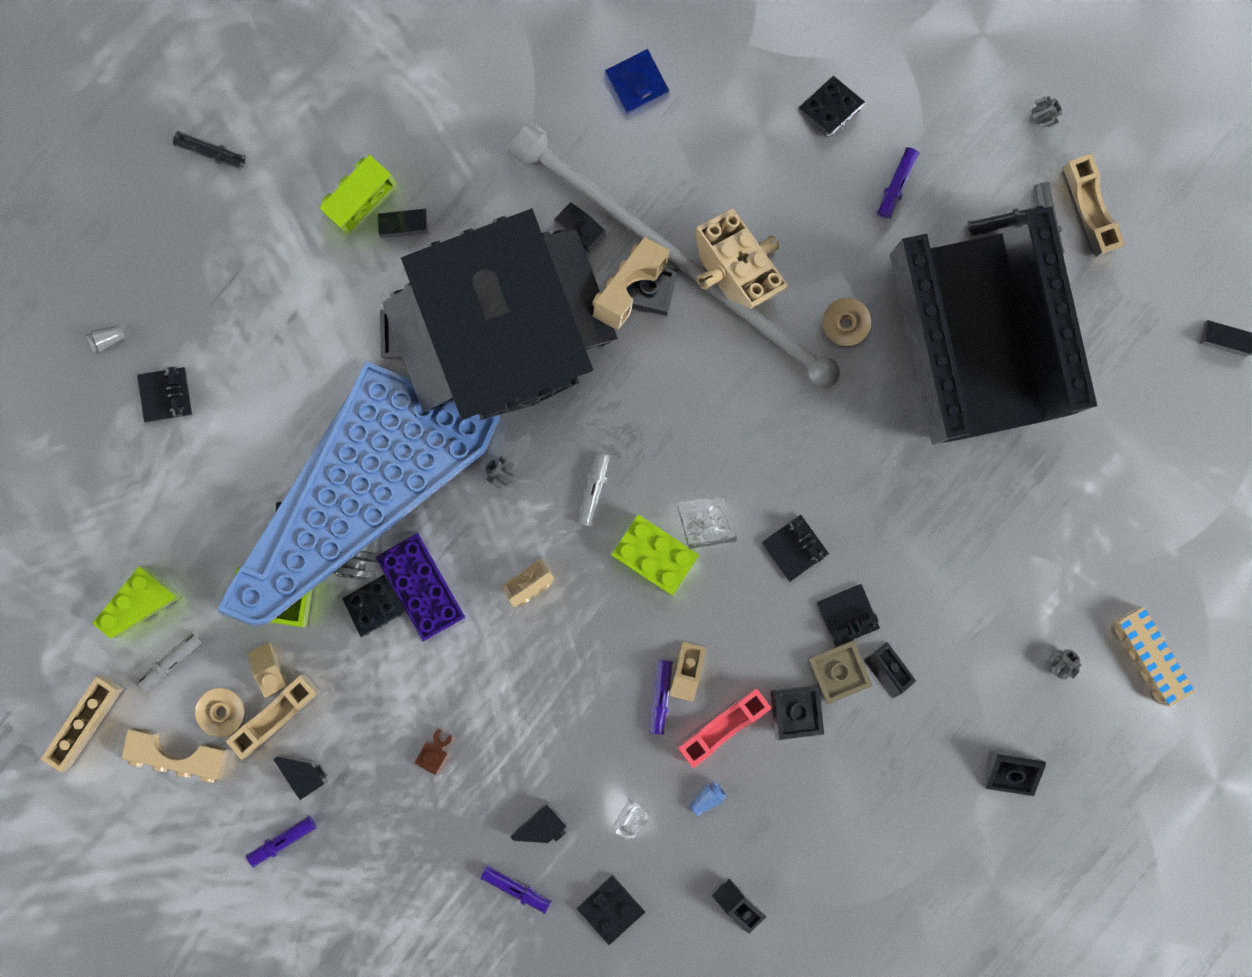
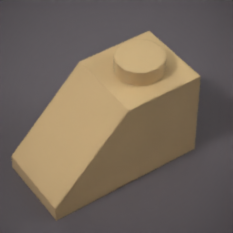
[247,642,291,698]
[669,642,706,702]

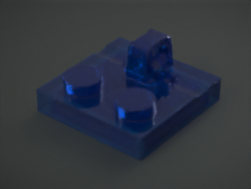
[605,49,670,115]

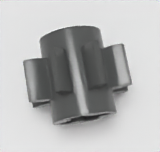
[1031,96,1062,127]
[485,456,515,488]
[1049,649,1082,679]

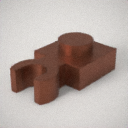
[414,728,453,775]

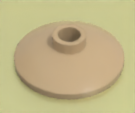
[823,298,871,346]
[195,688,245,737]

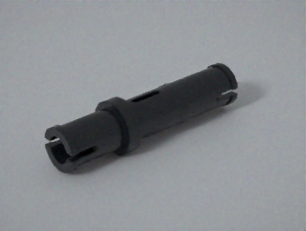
[173,131,246,170]
[967,206,1041,236]

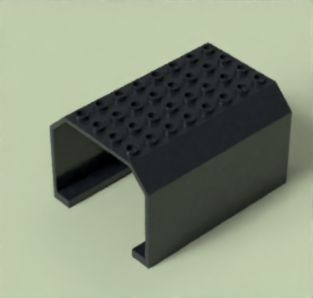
[889,207,1098,445]

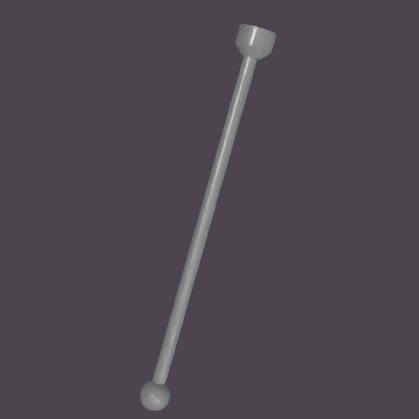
[508,121,840,388]

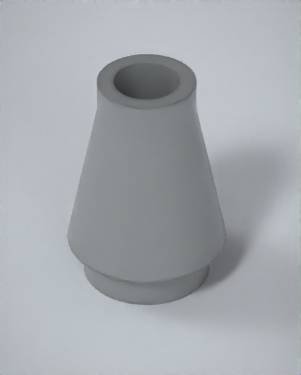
[86,325,125,353]

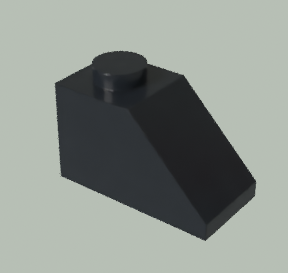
[554,202,606,252]
[273,754,328,800]
[510,802,567,843]
[712,879,767,934]

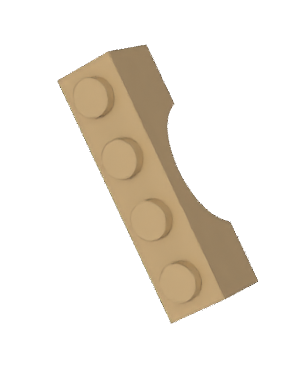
[1063,153,1125,257]
[592,237,670,330]
[225,674,321,760]
[121,728,229,783]

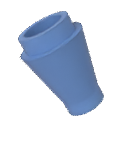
[689,781,727,816]

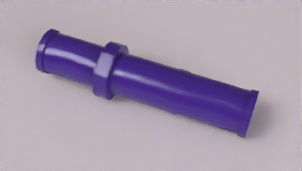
[876,147,920,219]
[649,660,673,735]
[246,815,317,868]
[480,865,552,914]

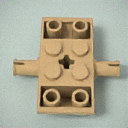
[695,208,789,309]

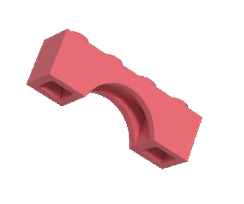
[678,687,772,768]

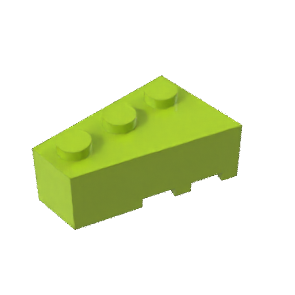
[92,566,183,639]

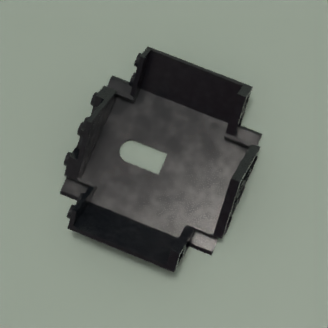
[382,208,618,420]

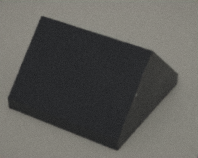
[985,751,1046,796]

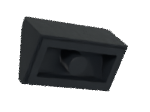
[378,208,429,238]
[1200,320,1252,357]
[864,642,916,698]

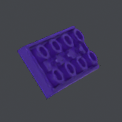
[375,533,466,642]

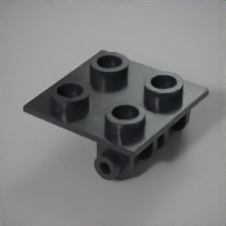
[798,75,866,137]
[137,367,192,422]
[761,514,829,582]
[342,575,405,638]
[816,584,880,647]

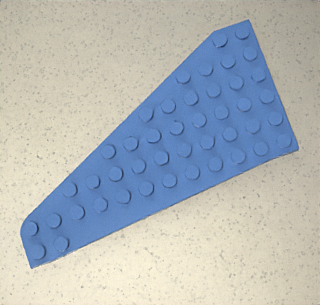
[218,361,500,626]

